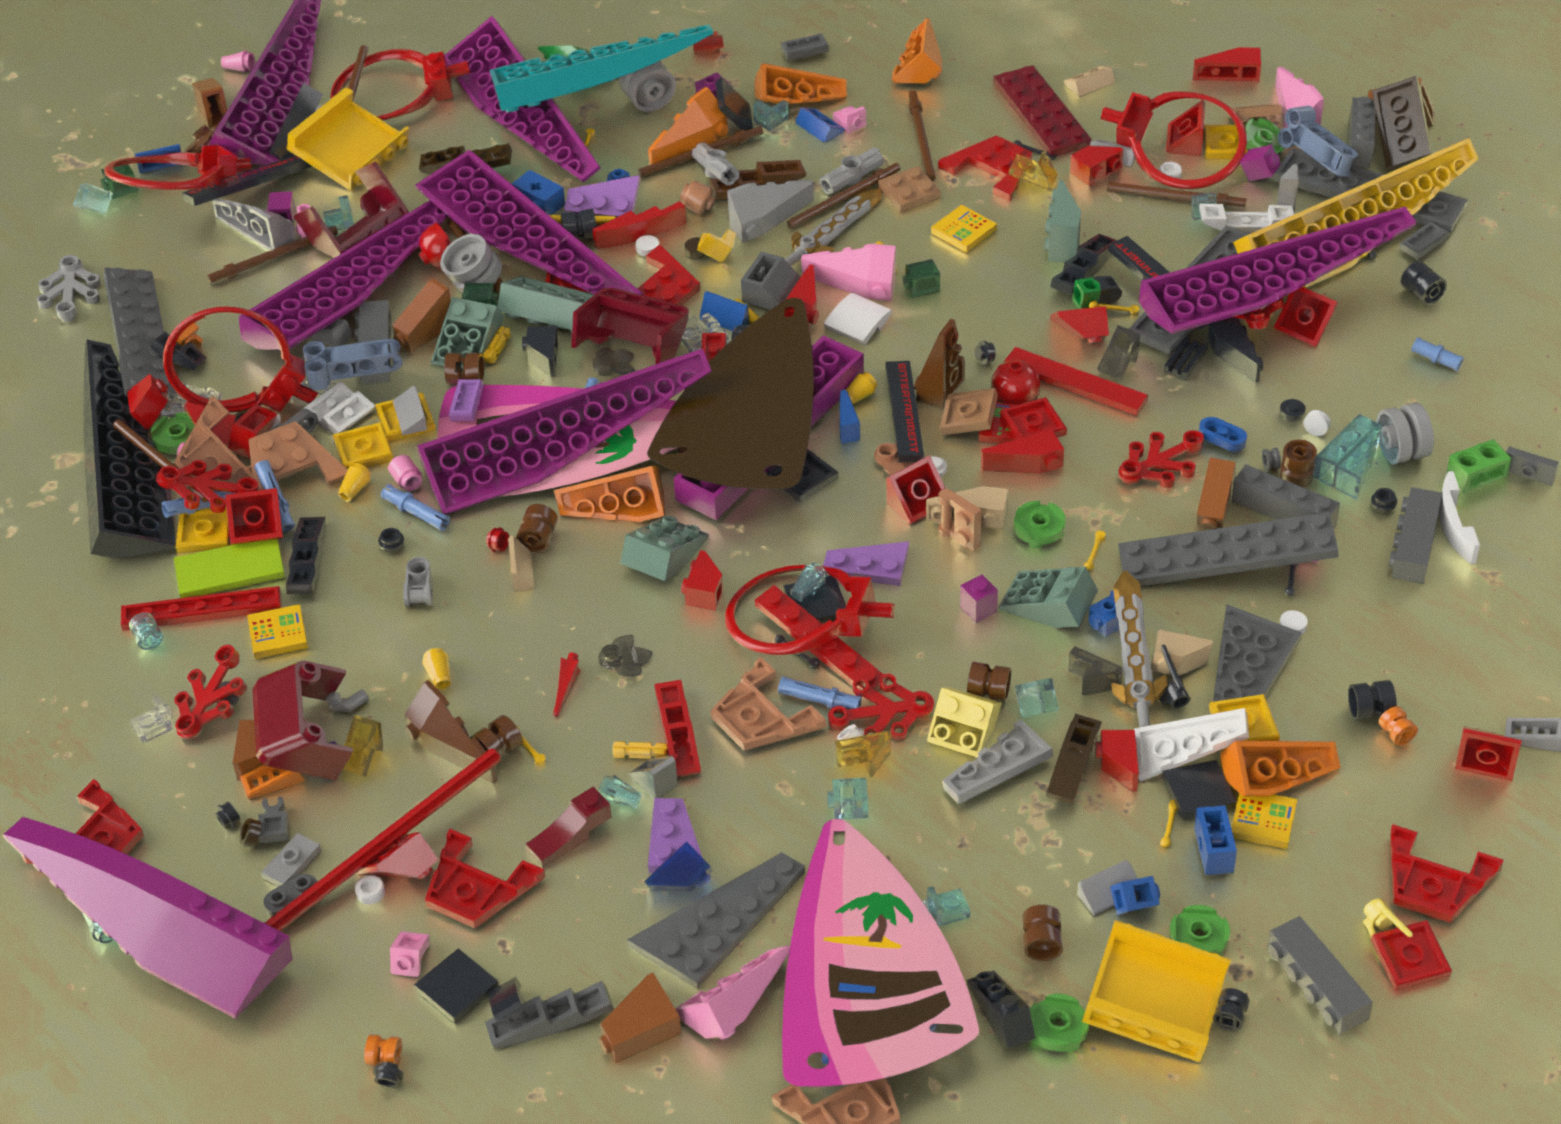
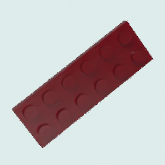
[993,65,1092,156]

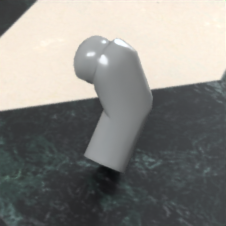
[326,689,369,712]

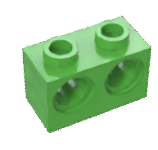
[1446,439,1511,493]

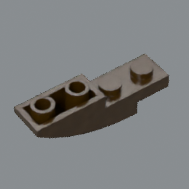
[419,143,512,175]
[1046,713,1102,805]

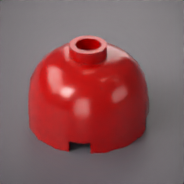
[419,222,451,270]
[991,360,1040,405]

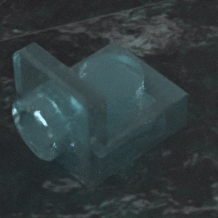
[924,886,970,926]

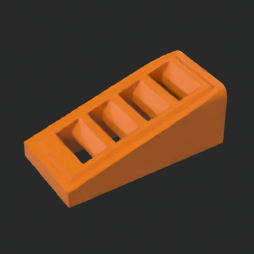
[240,764,305,800]

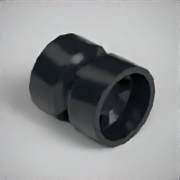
[560,208,597,240]
[1400,261,1447,305]
[1348,680,1397,720]

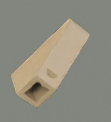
[926,486,1008,529]

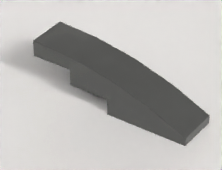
[485,981,614,1048]

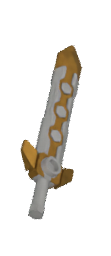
[785,188,882,266]
[1111,571,1168,728]

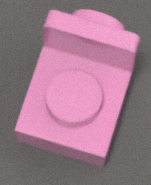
[833,105,866,134]
[390,931,429,977]

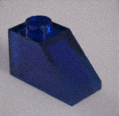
[644,841,713,891]

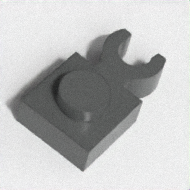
[258,796,289,843]

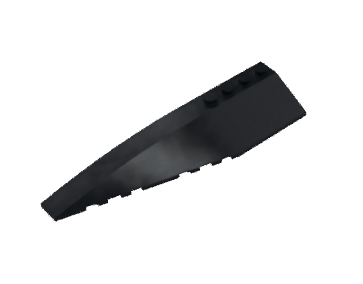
[84,339,176,559]

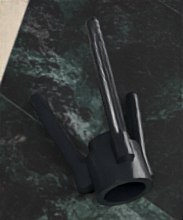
[1159,644,1191,709]

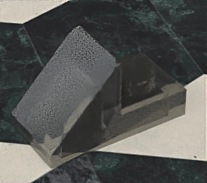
[1097,325,1141,380]
[1068,646,1123,695]

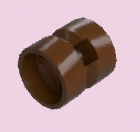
[444,353,485,385]
[1280,439,1317,488]
[516,504,558,553]
[967,661,1012,703]
[470,715,523,759]
[1022,905,1063,961]

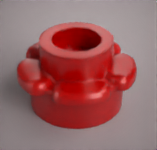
[486,527,509,552]

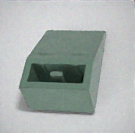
[1044,180,1081,263]
[431,297,504,371]
[620,516,709,581]
[998,567,1098,628]

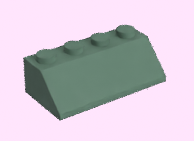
[498,276,594,333]

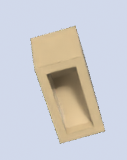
[1151,629,1213,676]

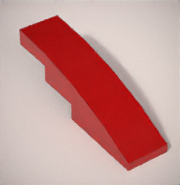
[593,201,686,250]
[654,680,701,777]

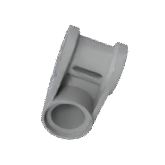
[403,557,433,607]

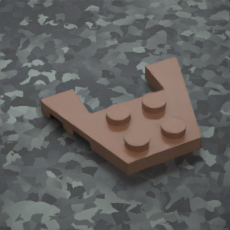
[174,396,253,491]
[249,421,347,490]
[711,657,826,751]
[772,1078,901,1124]

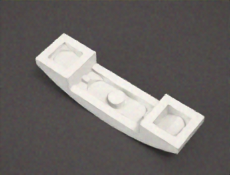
[1199,204,1294,234]
[1439,471,1480,564]

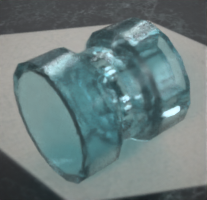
[129,613,163,650]

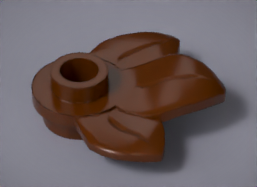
[184,125,218,152]

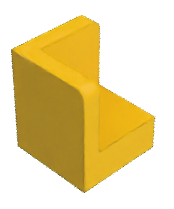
[697,229,736,263]

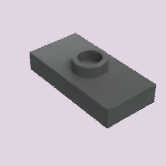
[781,33,829,61]
[1399,221,1449,260]
[1506,446,1559,486]

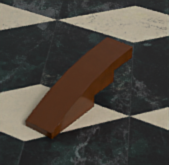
[709,160,806,200]

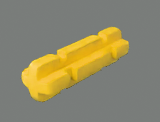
[483,326,511,364]
[613,741,668,759]

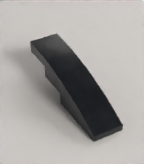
[269,83,323,160]
[1050,233,1117,295]
[285,517,326,594]

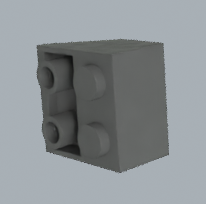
[741,251,801,310]

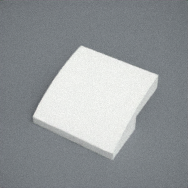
[823,293,893,346]
[304,381,375,434]

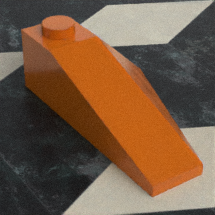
[754,63,847,105]
[1220,741,1341,797]

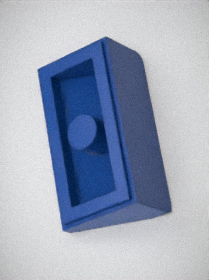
[796,108,845,142]
[135,144,181,173]
[700,291,749,331]

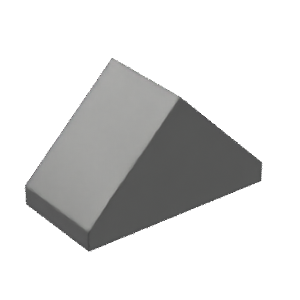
[628,756,678,798]

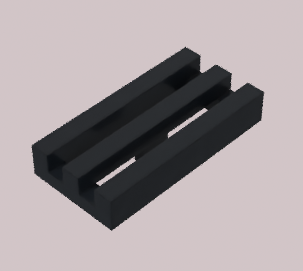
[1164,337,1208,380]

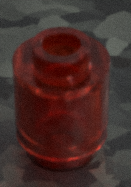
[693,31,724,56]

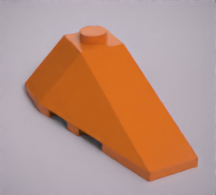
[892,17,943,83]
[648,87,728,165]
[554,466,665,522]

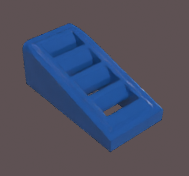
[840,389,860,444]

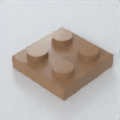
[1228,104,1282,122]
[878,166,941,213]
[940,388,998,435]

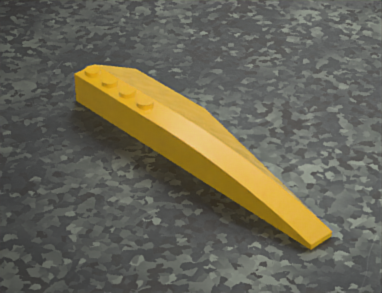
[1233,138,1479,298]

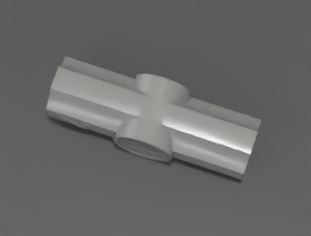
[692,143,739,185]
[819,147,884,195]

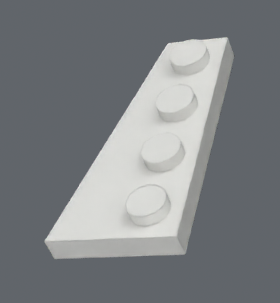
[1134,708,1249,782]

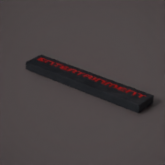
[182,155,312,206]
[1108,236,1209,330]
[885,361,924,463]

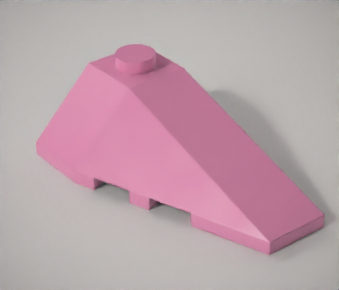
[1275,67,1324,128]
[801,244,896,301]
[675,945,790,1040]

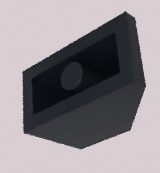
[522,326,558,377]

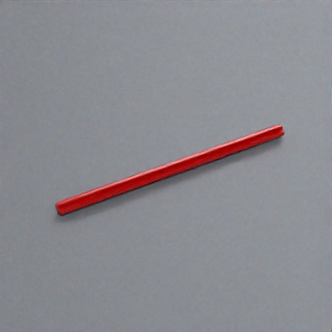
[264,749,501,932]

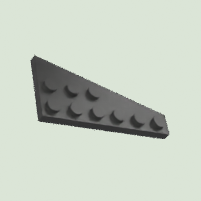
[1213,604,1302,702]
[627,852,805,989]

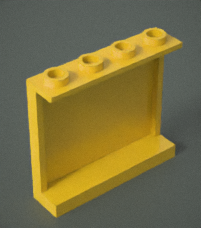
[287,87,409,191]
[1082,920,1231,1063]

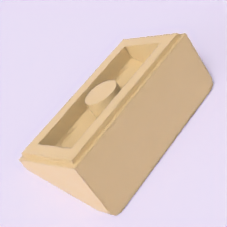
[1064,66,1115,96]
[508,536,534,592]

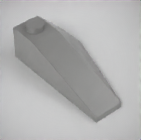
[727,180,814,242]
[212,198,296,251]

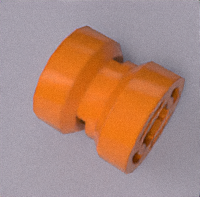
[1379,706,1418,746]
[364,1034,402,1066]

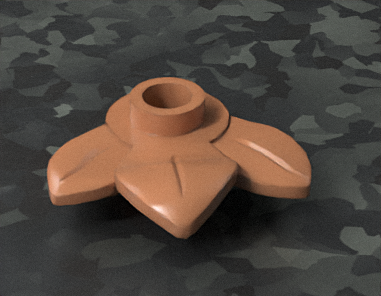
[874,443,915,475]

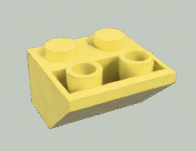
[927,687,1002,757]

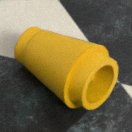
[846,372,878,404]
[338,463,371,502]
[422,648,451,690]

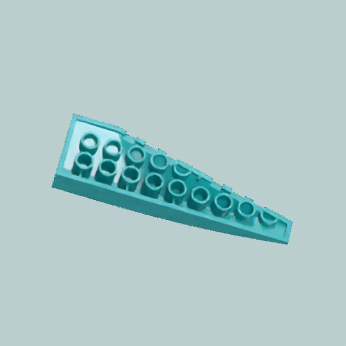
[490,24,713,112]

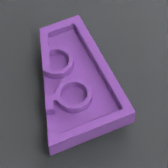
[564,175,641,217]
[822,541,909,586]
[648,798,706,874]

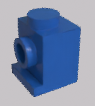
[1088,590,1119,637]
[1110,876,1160,915]

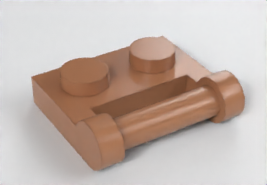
[938,489,981,552]

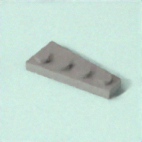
[942,719,1053,804]

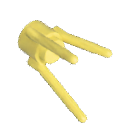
[1363,898,1413,958]

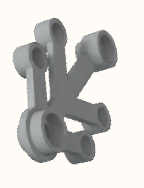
[37,255,101,322]

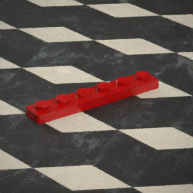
[755,585,887,691]

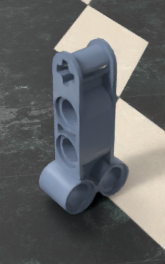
[1278,105,1358,177]
[303,339,402,390]

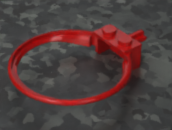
[330,49,471,121]
[1100,91,1247,190]
[104,145,252,190]
[163,306,318,413]
[725,565,895,655]

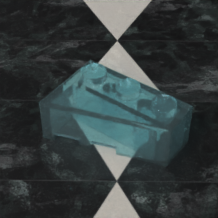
[1314,414,1381,500]

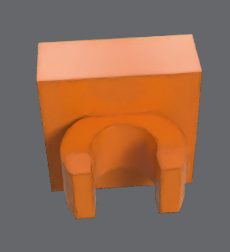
[177,323,203,347]

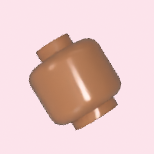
[680,181,716,215]

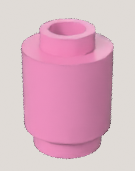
[388,455,422,491]

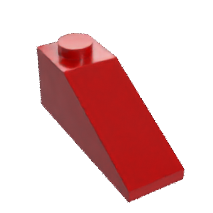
[1193,47,1261,82]
[784,264,819,330]
[981,429,1064,474]

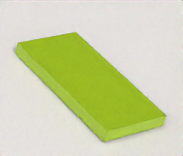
[174,539,285,598]

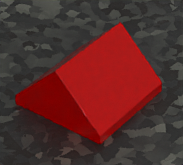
[1166,100,1205,156]
[886,455,946,524]

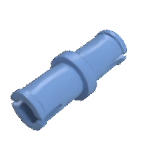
[1411,337,1464,371]

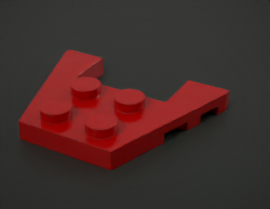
[938,135,1033,202]
[637,245,701,306]
[21,779,144,864]
[1390,824,1504,923]
[425,828,545,928]

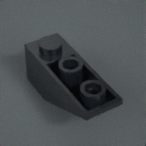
[1207,317,1263,383]
[967,970,1036,1049]

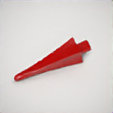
[553,652,581,717]

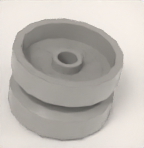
[619,61,676,112]
[440,234,502,296]
[1376,402,1434,465]

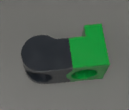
[1072,276,1122,309]

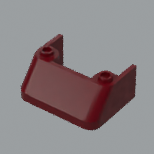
[293,161,409,258]
[571,287,689,364]
[252,661,353,780]

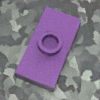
[449,380,484,421]

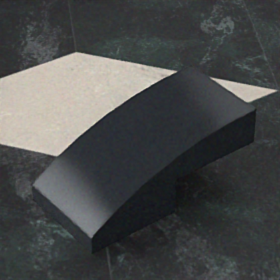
[150,331,207,370]
[489,976,525,1021]

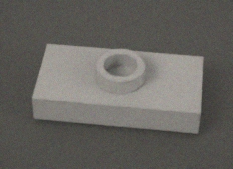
[261,833,321,886]

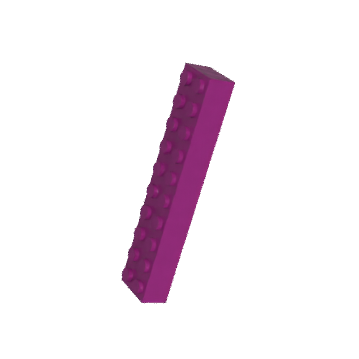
[673,335,864,520]

